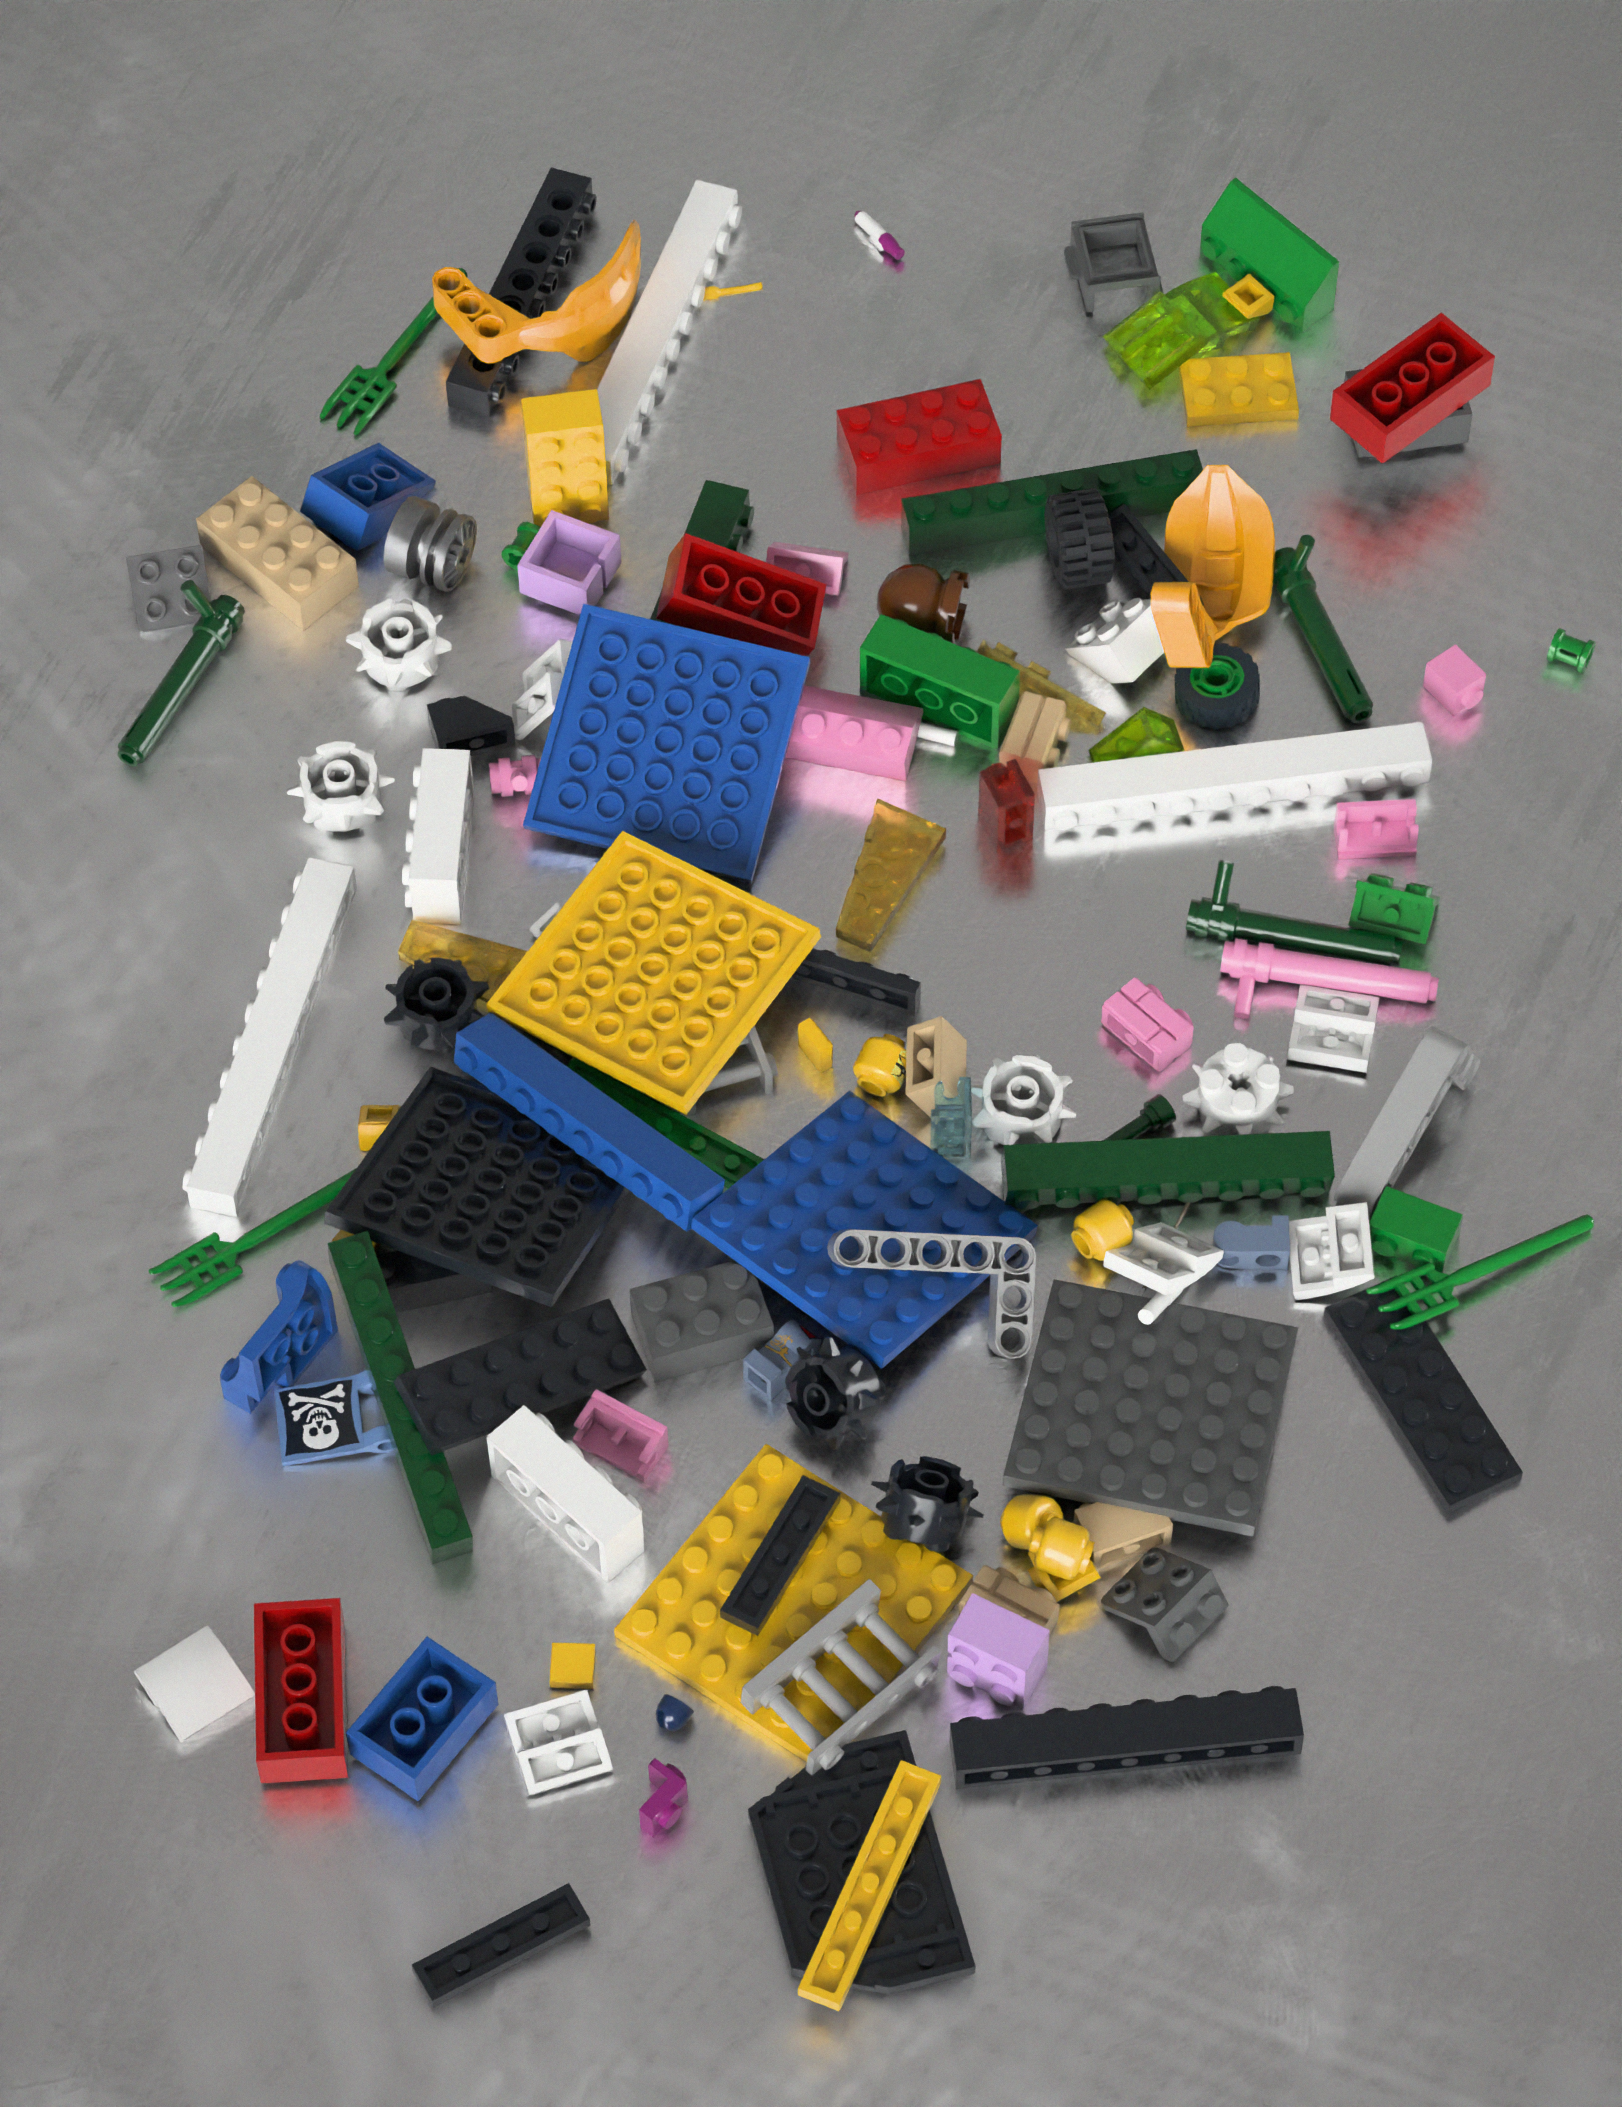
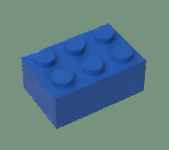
[346,1636,499,1801]

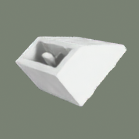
[1065,598,1164,684]

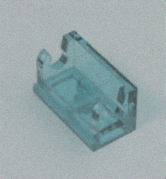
[930,1077,972,1158]

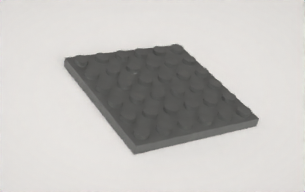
[1002,1279,1298,1536]

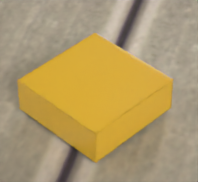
[798,1017,833,1073]
[549,1642,596,1689]

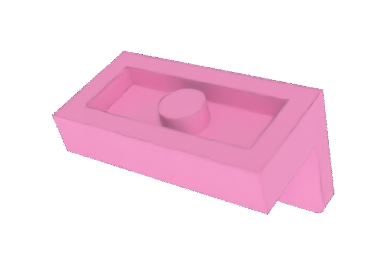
[766,542,848,596]

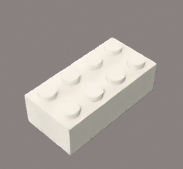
[402,748,475,925]
[487,1405,645,1583]

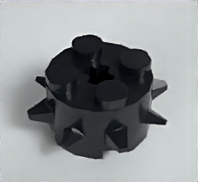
[383,957,489,1053]
[785,1337,886,1450]
[871,1456,984,1552]

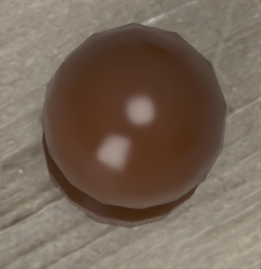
[877,564,970,644]

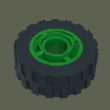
[1175,643,1260,729]

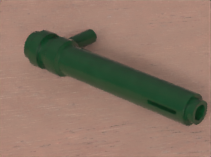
[1273,535,1373,723]
[117,580,245,766]
[1186,860,1403,966]

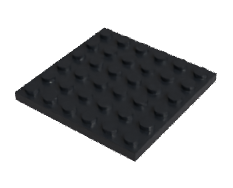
[324,1066,629,1307]

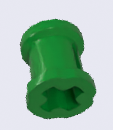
[501,522,541,571]
[1547,628,1596,674]

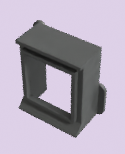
[1064,212,1165,312]

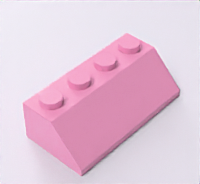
[785,685,923,781]

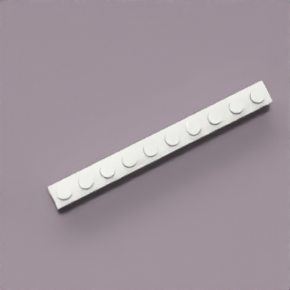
[597,179,742,485]
[1037,722,1432,830]
[183,857,357,1218]

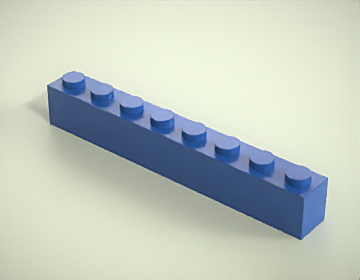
[454,1012,725,1232]

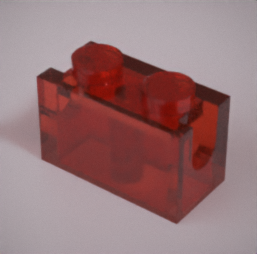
[978,759,1035,852]

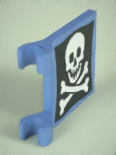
[274,1370,393,1467]

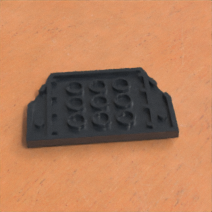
[748,1730,976,1995]

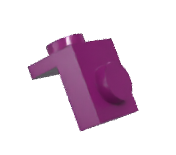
[639,1758,688,1838]

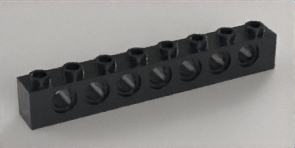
[446,167,597,417]

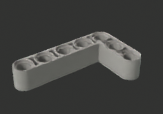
[1334,1026,1481,1220]
[827,1229,1036,1359]

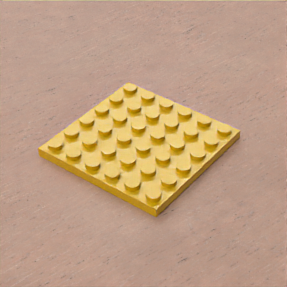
[486,831,821,1115]
[614,1444,973,1763]

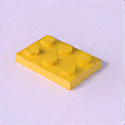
[1179,352,1299,427]

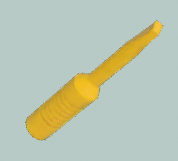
[703,282,763,301]

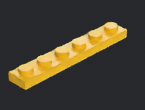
[798,1760,941,2011]

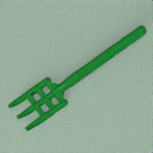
[319,268,468,436]
[149,1168,356,1307]
[1366,1214,1594,1330]

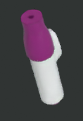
[854,211,905,260]

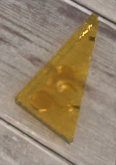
[976,639,1106,726]

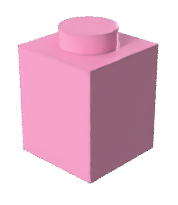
[1423,644,1486,716]

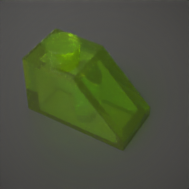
[1088,707,1184,763]

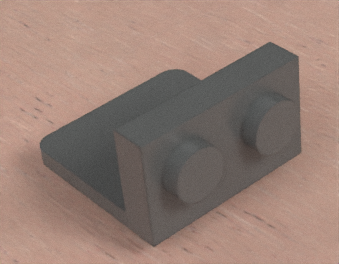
[1101,1548,1229,1662]

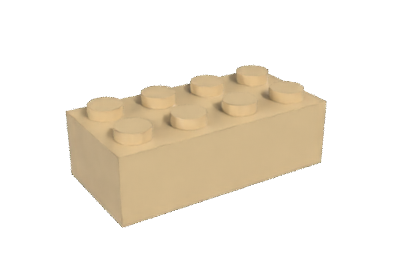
[196,476,359,631]

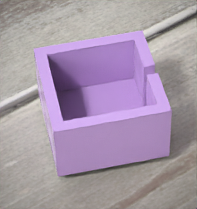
[517,510,622,615]
[947,1593,1050,1710]

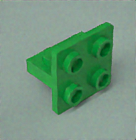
[1348,873,1440,945]

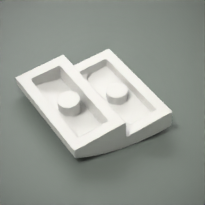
[512,639,573,740]
[1287,984,1379,1073]
[1289,1202,1375,1301]
[1103,1222,1224,1295]
[134,1625,255,1742]
[504,1689,613,1796]

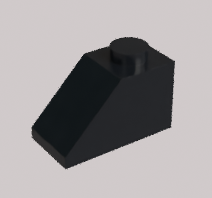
[427,696,516,756]

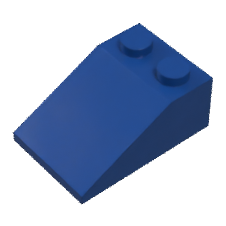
[300,443,436,551]

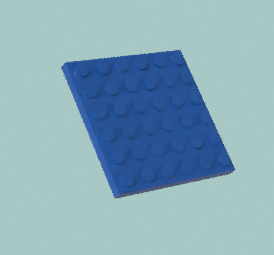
[523,603,811,884]
[691,1090,1038,1369]

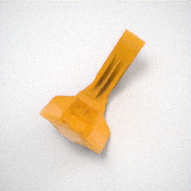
[432,219,641,363]
[1151,465,1275,668]

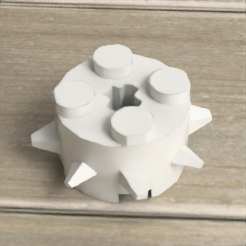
[346,599,452,692]
[287,741,394,832]
[1182,1043,1294,1136]
[968,1055,1077,1145]

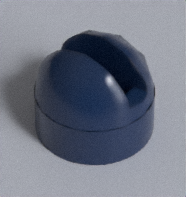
[655,1694,694,1732]

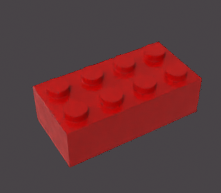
[1330,312,1495,464]
[836,379,1002,495]
[656,533,827,657]
[254,1598,348,1784]

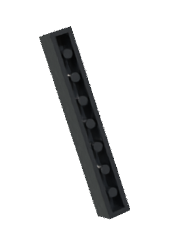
[949,1686,1304,1789]

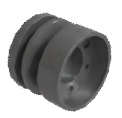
[383,496,477,592]

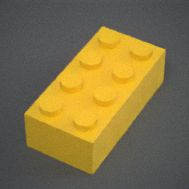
[521,389,609,527]

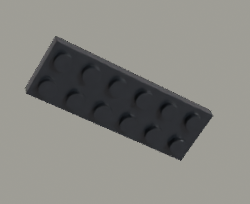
[1323,1275,1523,1514]
[394,1298,647,1456]

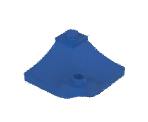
[220,1260,338,1414]

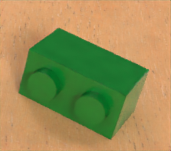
[1369,1186,1463,1273]

